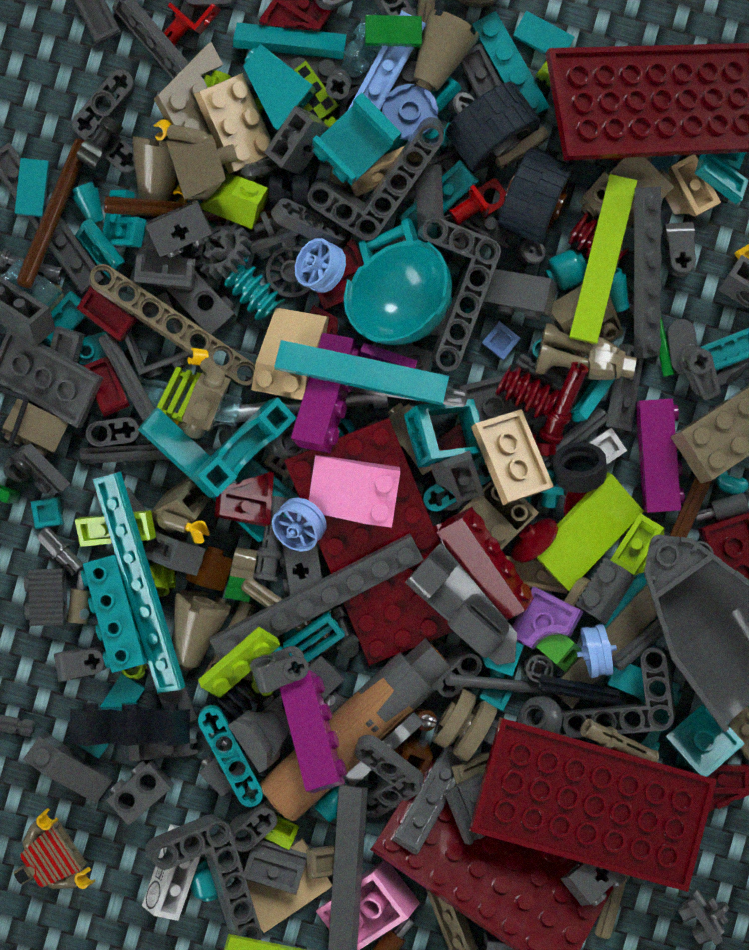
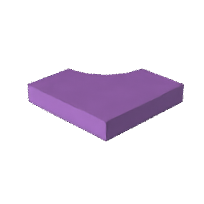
[512,586,583,649]

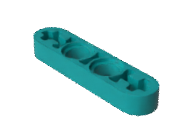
[198,705,263,807]

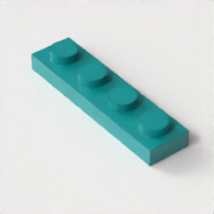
[471,11,550,115]

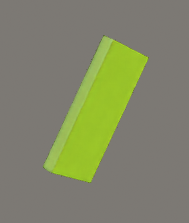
[536,472,644,591]

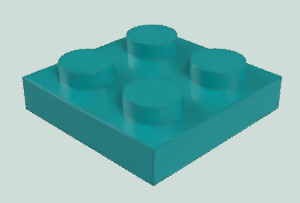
[664,704,745,777]

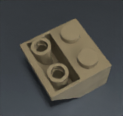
[550,285,624,357]
[458,480,539,550]

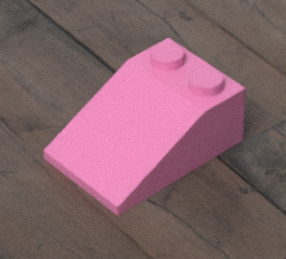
[309,455,400,528]
[316,860,420,950]

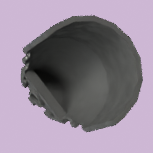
[643,535,749,732]

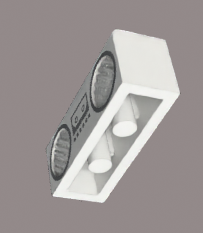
[142,824,201,921]

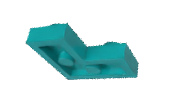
[102,190,146,248]

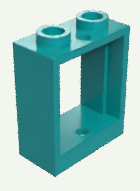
[404,399,482,468]

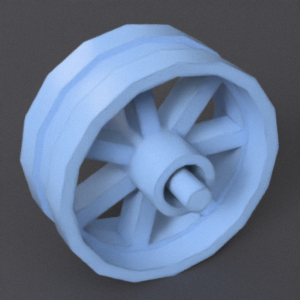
[295,238,346,293]
[272,497,327,552]
[577,624,617,678]

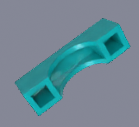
[190,397,296,498]

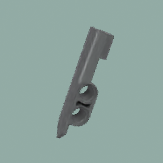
[405,543,517,665]

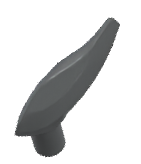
[716,359,749,386]

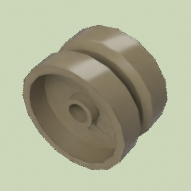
[432,688,497,761]

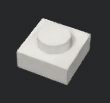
[589,428,627,464]

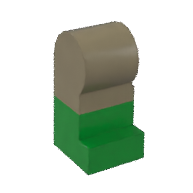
[224,547,258,602]

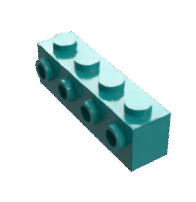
[81,555,148,673]

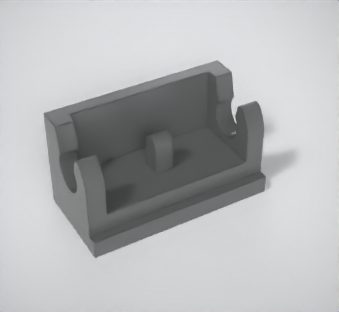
[134,254,196,291]

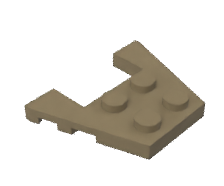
[154,42,223,144]

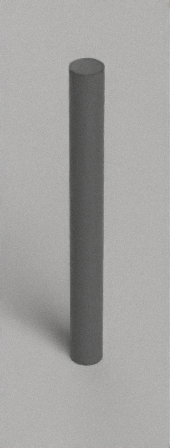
[445,674,550,694]

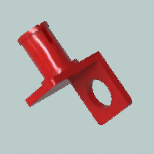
[163,3,221,46]
[449,178,506,226]

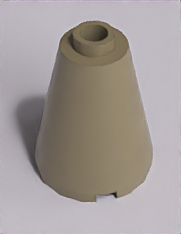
[413,10,479,93]
[132,136,178,201]
[173,589,231,670]

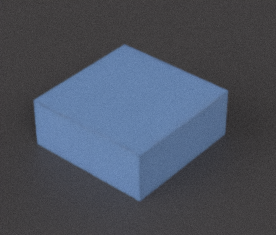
[481,321,521,361]

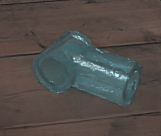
[3,258,63,308]

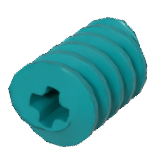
[224,258,285,321]

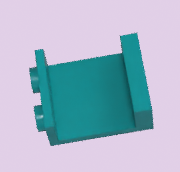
[312,92,401,186]

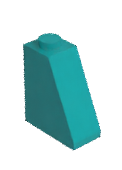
[243,44,317,131]

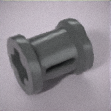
[325,69,351,99]

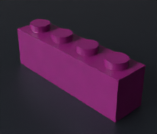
[291,333,361,453]
[635,398,685,513]
[280,670,347,793]

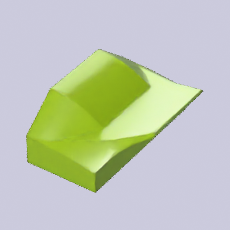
[610,513,665,576]

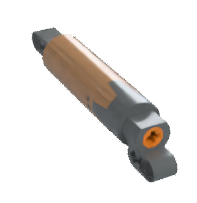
[229,638,482,852]

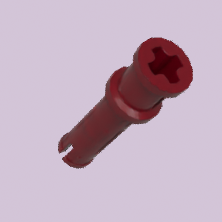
[538,362,589,444]

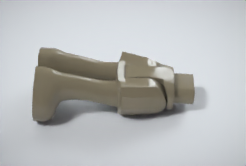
[535,323,637,380]

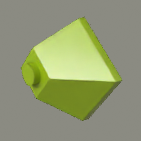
[201,172,269,229]

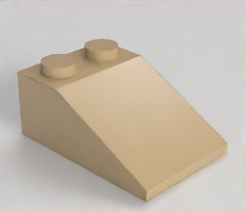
[251,308,329,400]

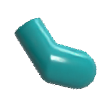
[715,471,749,495]

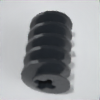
[198,678,260,734]

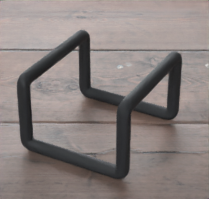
[0,387,38,450]

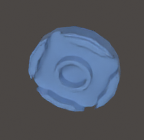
[382,84,438,140]

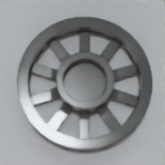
[266,246,311,298]

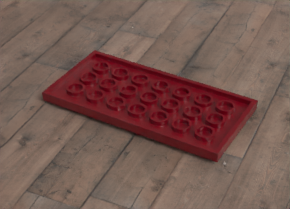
[545,43,749,160]
[284,417,454,665]
[469,717,717,892]
[370,758,614,950]

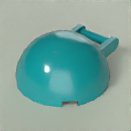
[344,218,452,345]

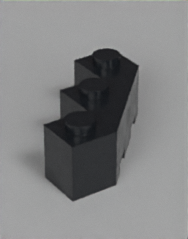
[70,703,190,746]

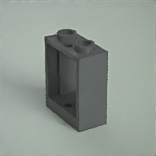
[125,292,193,379]

